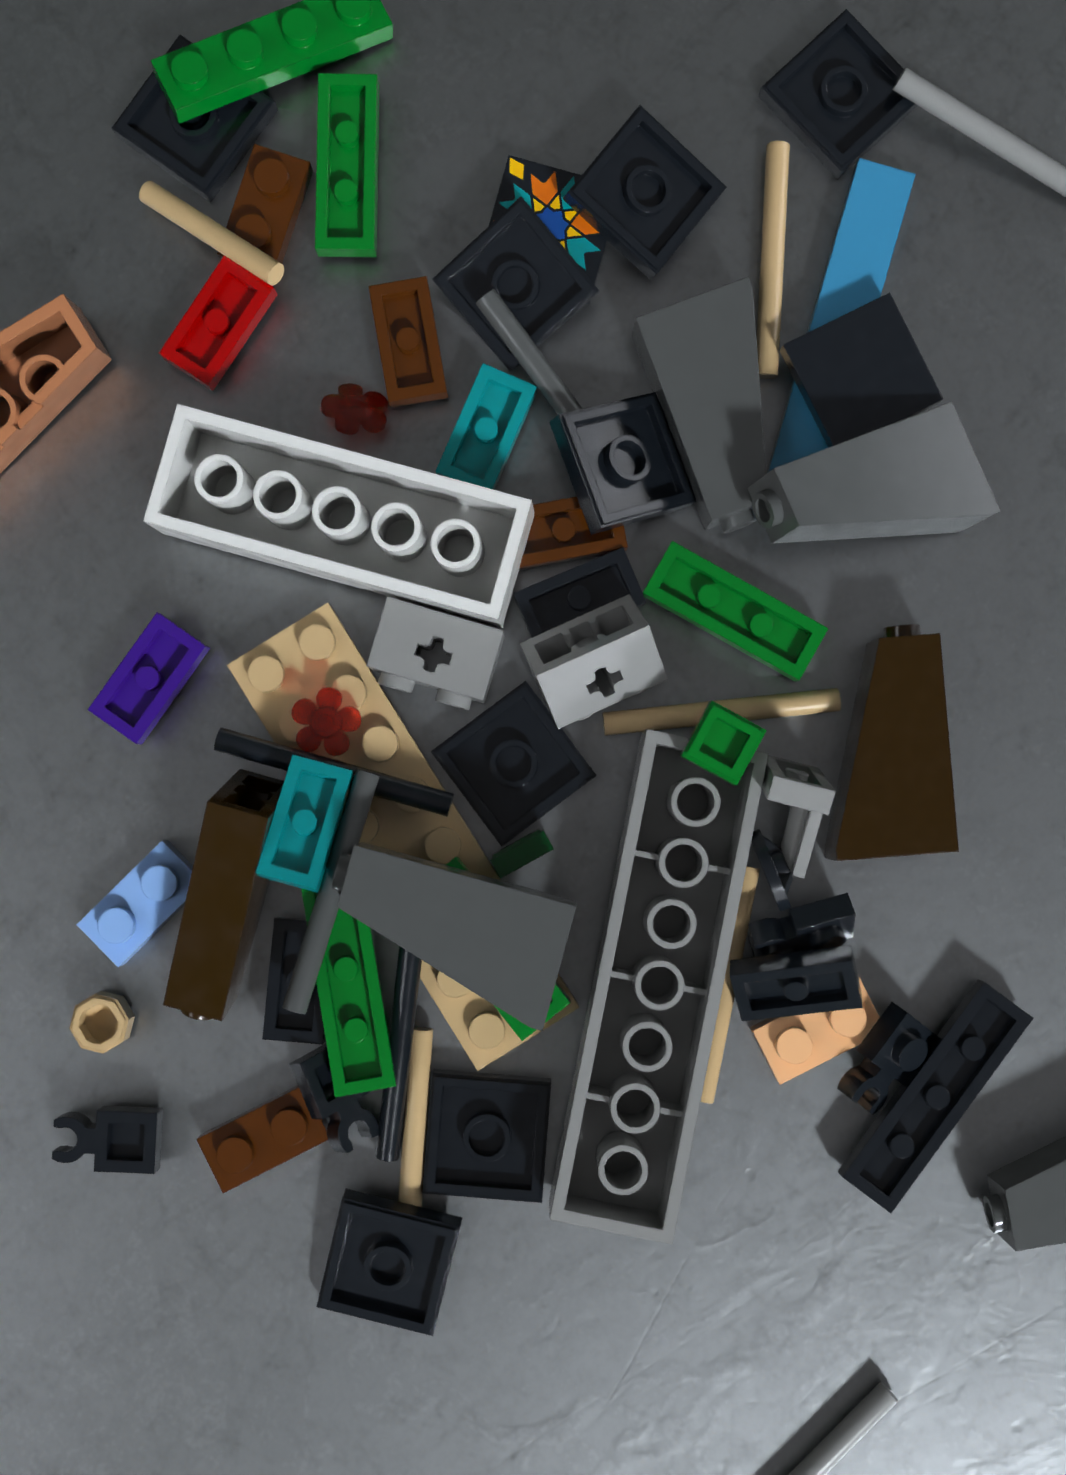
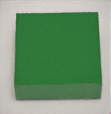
[680,700,767,786]

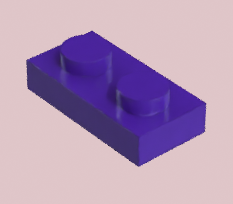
[87,612,211,745]

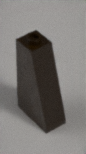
[825,624,959,861]
[163,769,284,1021]

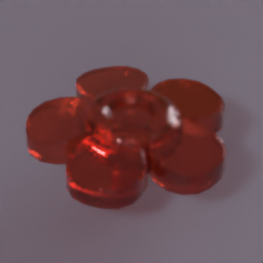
[321,383,388,435]
[291,687,362,756]

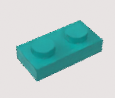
[435,363,537,490]
[255,755,354,893]

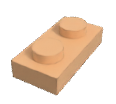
[749,977,880,1085]

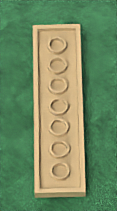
[227,603,579,1071]

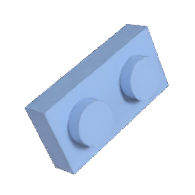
[76,840,193,967]

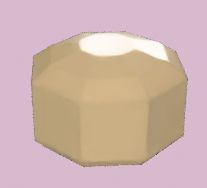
[69,991,135,1054]

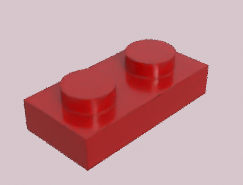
[159,256,278,391]

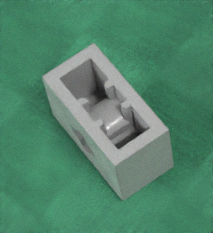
[520,594,668,729]
[366,596,505,710]

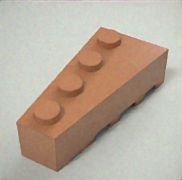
[0,294,112,474]

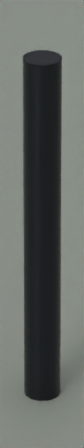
[214,727,454,817]
[375,946,422,1162]

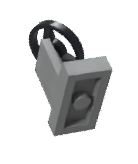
[751,755,836,912]

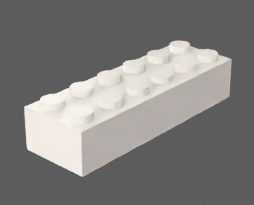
[143,404,535,628]

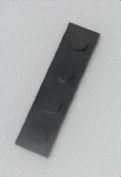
[838,979,1033,1213]

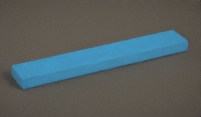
[767,158,916,473]

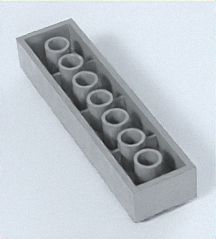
[549,729,769,1245]

